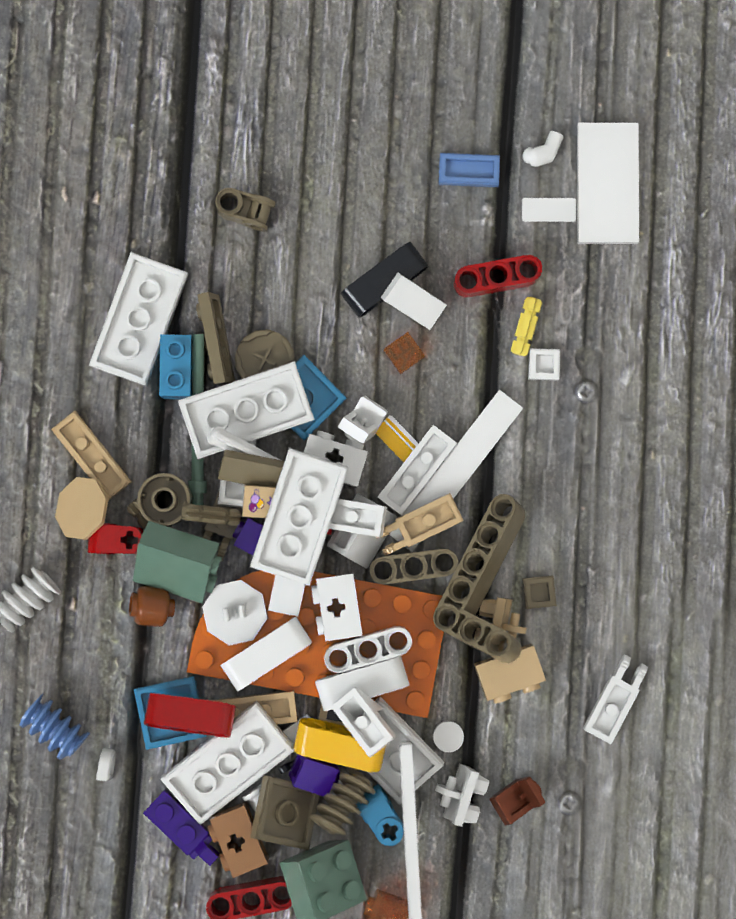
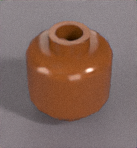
[129,586,175,627]

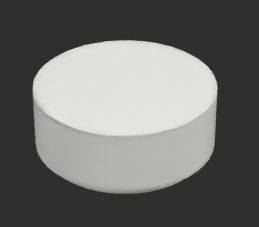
[433,720,464,752]

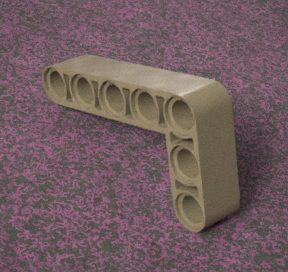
[433,494,525,663]

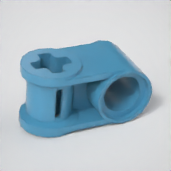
[357,784,404,846]

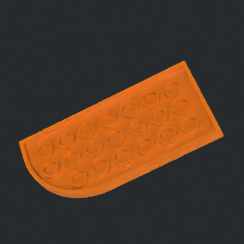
[187,570,444,718]

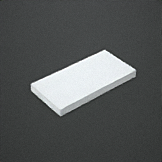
[577,123,639,244]
[89,252,189,386]
[178,361,314,459]
[250,448,349,586]
[160,701,294,825]

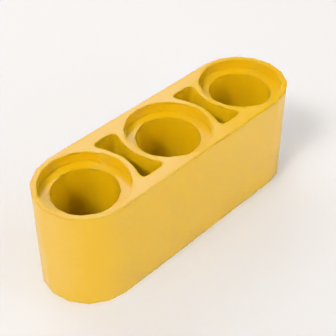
[294,718,386,772]

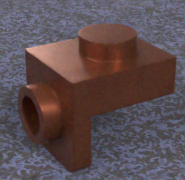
[489,777,545,826]

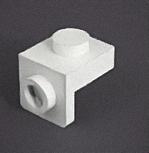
[338,396,388,444]

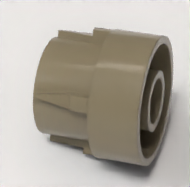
[137,473,192,526]

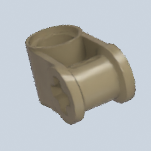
[215,188,276,232]

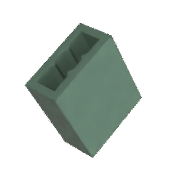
[133,521,222,604]

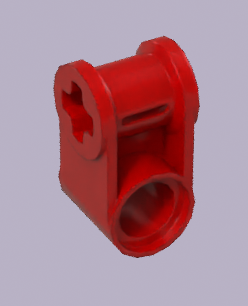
[88,523,144,555]

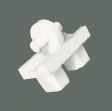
[435,764,490,827]

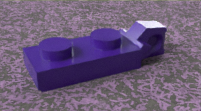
[143,789,220,866]

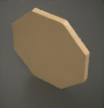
[55,477,109,540]

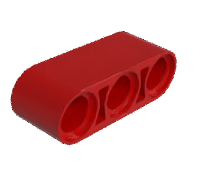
[454,255,542,297]
[144,693,236,738]
[206,876,292,919]

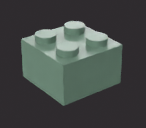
[279,840,367,919]

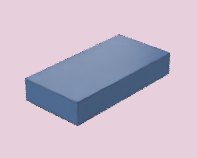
[438,153,500,187]

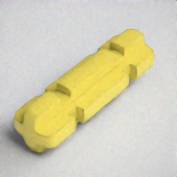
[511,297,542,356]

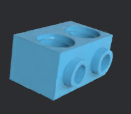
[159,334,192,399]

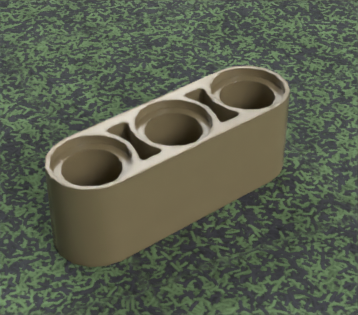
[370,549,458,584]

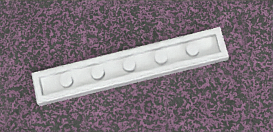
[389,390,523,552]
[399,741,422,919]

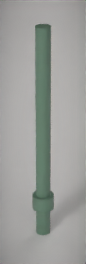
[188,334,207,506]

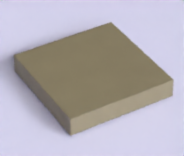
[250,775,320,850]

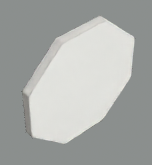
[202,580,268,645]

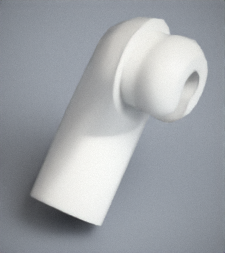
[523,131,564,167]

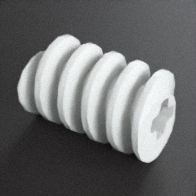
[0,567,61,633]

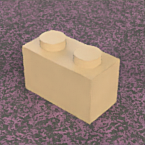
[474,644,546,704]

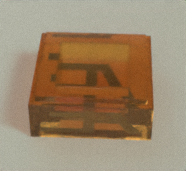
[383,332,425,375]

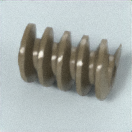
[310,767,376,836]

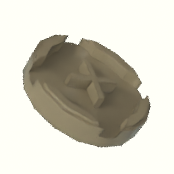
[235,329,295,379]

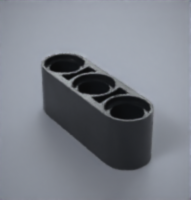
[340,242,429,318]

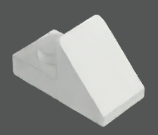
[331,687,396,758]

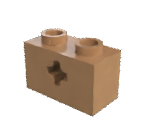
[208,801,269,878]

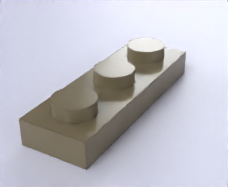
[196,292,235,386]

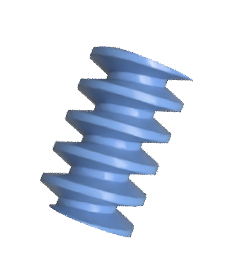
[19,694,90,760]

